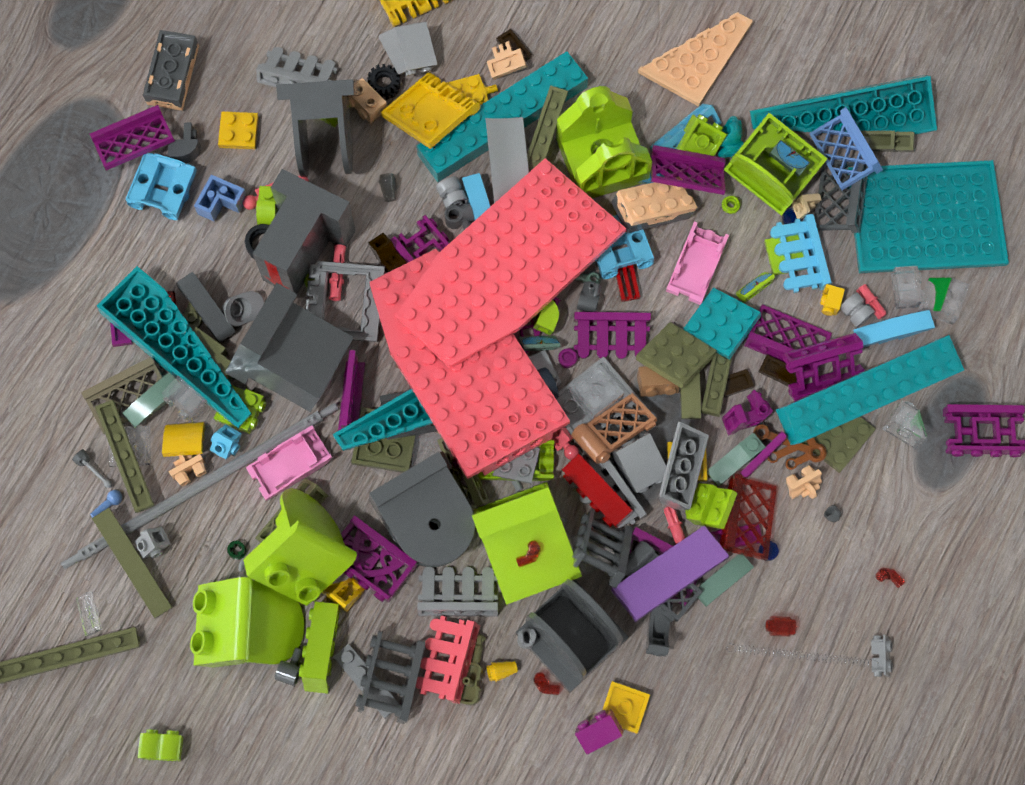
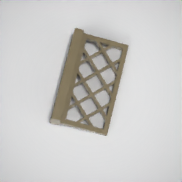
[81,357,174,434]

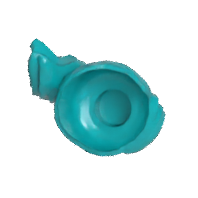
[718,116,744,158]

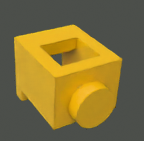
[820,284,845,316]

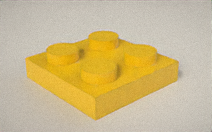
[218,111,259,150]
[602,681,650,734]

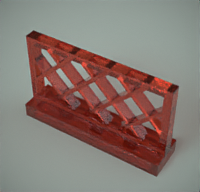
[720,473,777,561]

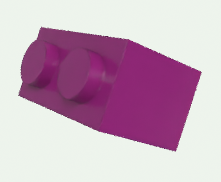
[575,709,623,755]

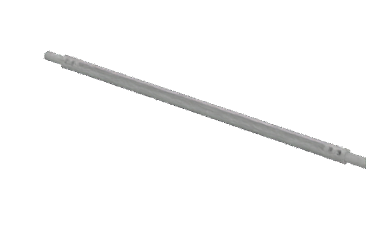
[61,403,338,569]

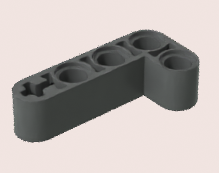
[176,272,235,343]

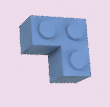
[194,175,247,221]

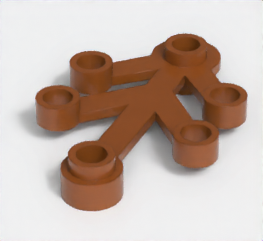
[754,422,826,470]

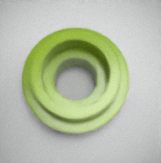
[721,196,740,214]

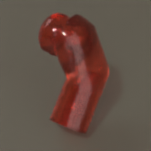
[516,541,541,568]
[875,568,905,588]
[533,672,560,695]

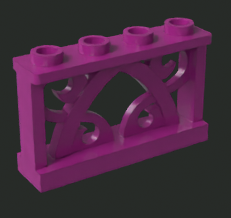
[341,515,418,603]

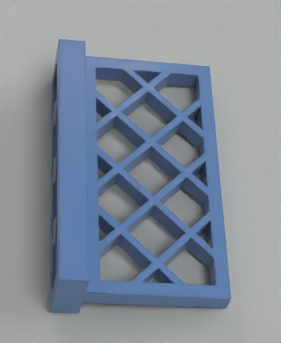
[809,108,883,190]

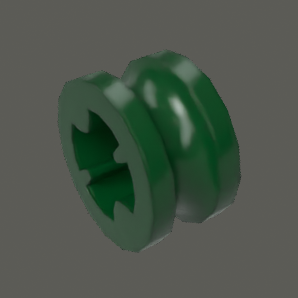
[227,541,246,560]

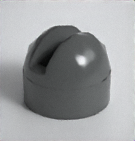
[824,505,841,522]

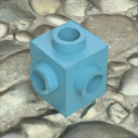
[210,424,242,459]

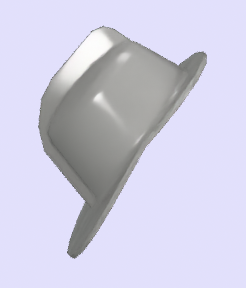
[221,291,264,326]

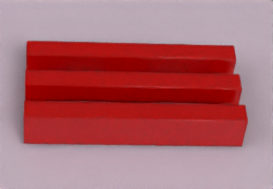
[616,265,640,302]

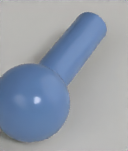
[90,490,123,518]

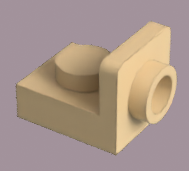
[792,193,822,219]

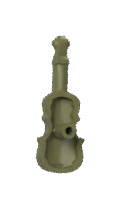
[460,634,486,705]

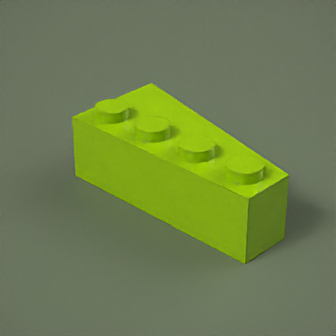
[299,601,340,694]

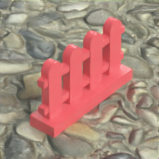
[415,616,480,704]

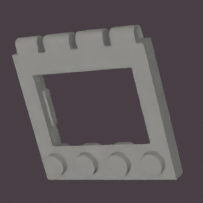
[305,261,385,342]

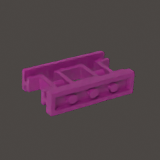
[390,215,449,263]
[783,333,865,401]
[942,404,1025,458]

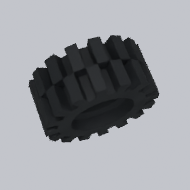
[367,64,401,100]

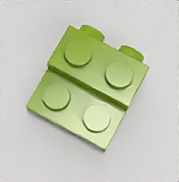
[676,114,727,156]
[213,385,266,434]
[685,483,737,529]

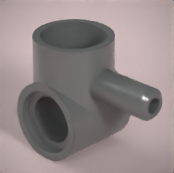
[444,203,475,230]
[577,281,602,312]
[275,648,303,686]

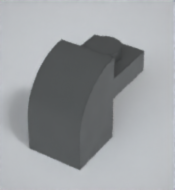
[168,122,201,164]

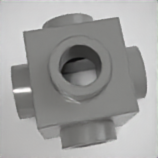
[135,527,170,558]

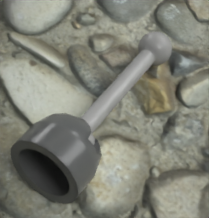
[72,449,112,488]

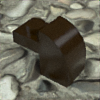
[368,233,406,272]

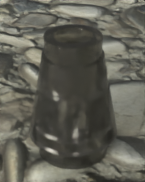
[378,173,396,202]

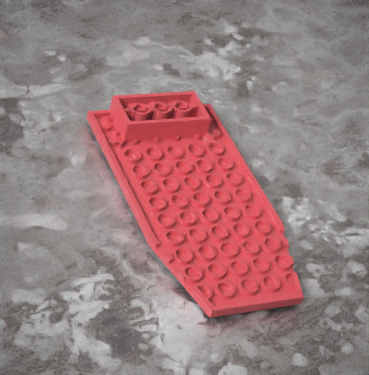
[396,158,626,369]
[369,249,570,479]

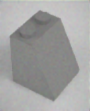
[378,22,437,76]
[610,431,666,493]

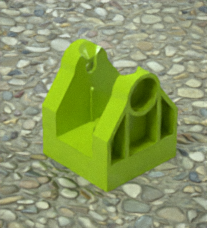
[556,86,652,199]

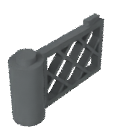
[621,541,703,622]

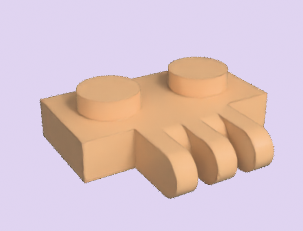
[487,41,527,80]

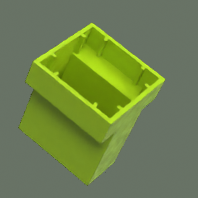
[472,482,582,605]

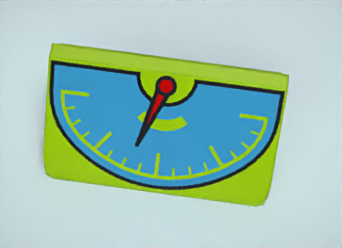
[735,272,775,303]

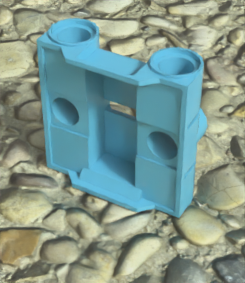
[125,153,197,220]
[596,215,654,279]

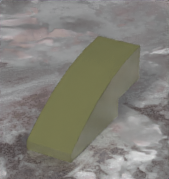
[861,131,915,152]
[194,327,233,382]

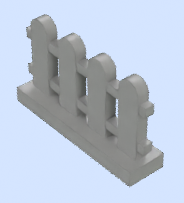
[256,47,337,87]
[569,459,647,536]
[417,567,498,616]

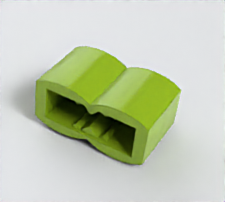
[138,729,184,762]

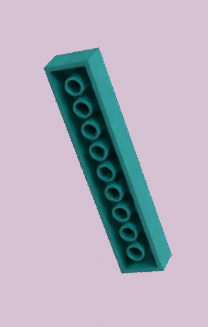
[416,51,588,182]
[776,335,964,445]

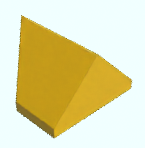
[322,577,365,612]

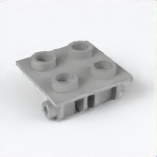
[493,447,540,484]

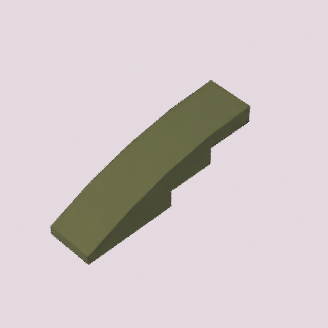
[680,373,701,419]

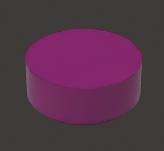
[558,348,577,368]

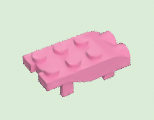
[666,222,729,305]
[246,425,332,501]

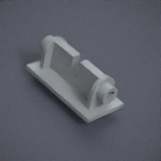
[871,635,893,678]

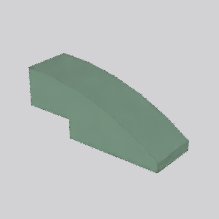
[123,373,182,428]
[693,552,754,607]

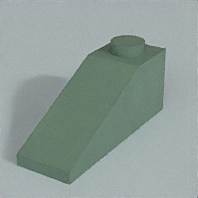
[707,432,765,487]

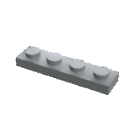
[333,644,399,719]

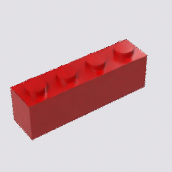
[562,454,634,528]

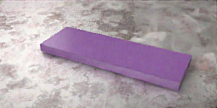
[611,526,729,622]

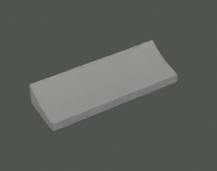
[486,117,529,203]

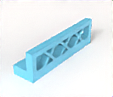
[650,104,722,151]

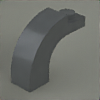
[646,603,673,657]

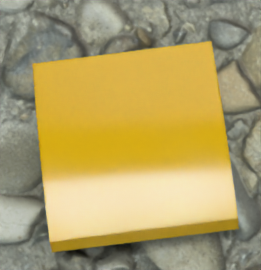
[162,422,205,457]

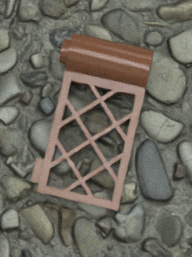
[571,393,657,464]

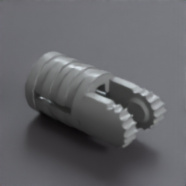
[517,628,536,649]

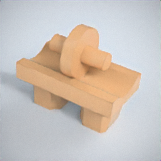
[169,454,207,487]
[786,465,822,499]

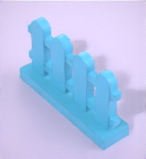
[770,214,831,293]

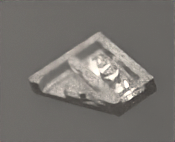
[410,432,451,467]

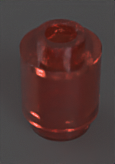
[766,616,796,637]

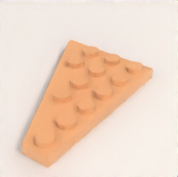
[638,12,753,107]

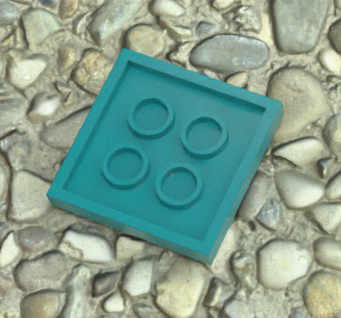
[683,287,761,360]

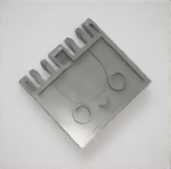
[556,357,649,459]

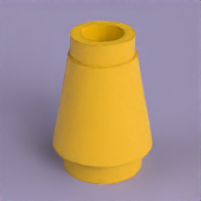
[487,661,518,682]

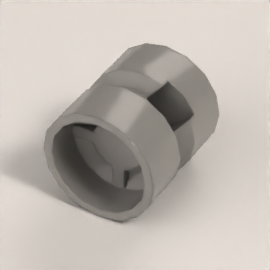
[436,177,468,208]
[840,292,875,328]

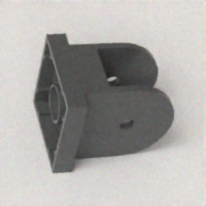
[276,79,360,177]
[369,452,475,567]
[516,579,629,693]

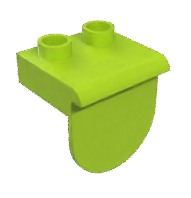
[724,113,827,216]
[243,488,357,606]
[190,577,304,668]

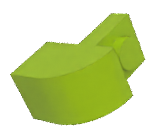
[256,186,278,225]
[533,300,559,335]

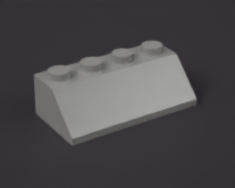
[659,422,709,510]

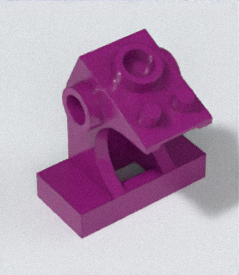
[722,390,773,436]

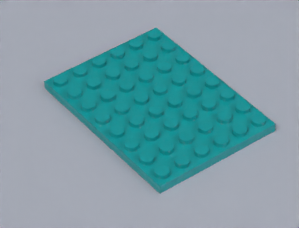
[847,160,1009,273]

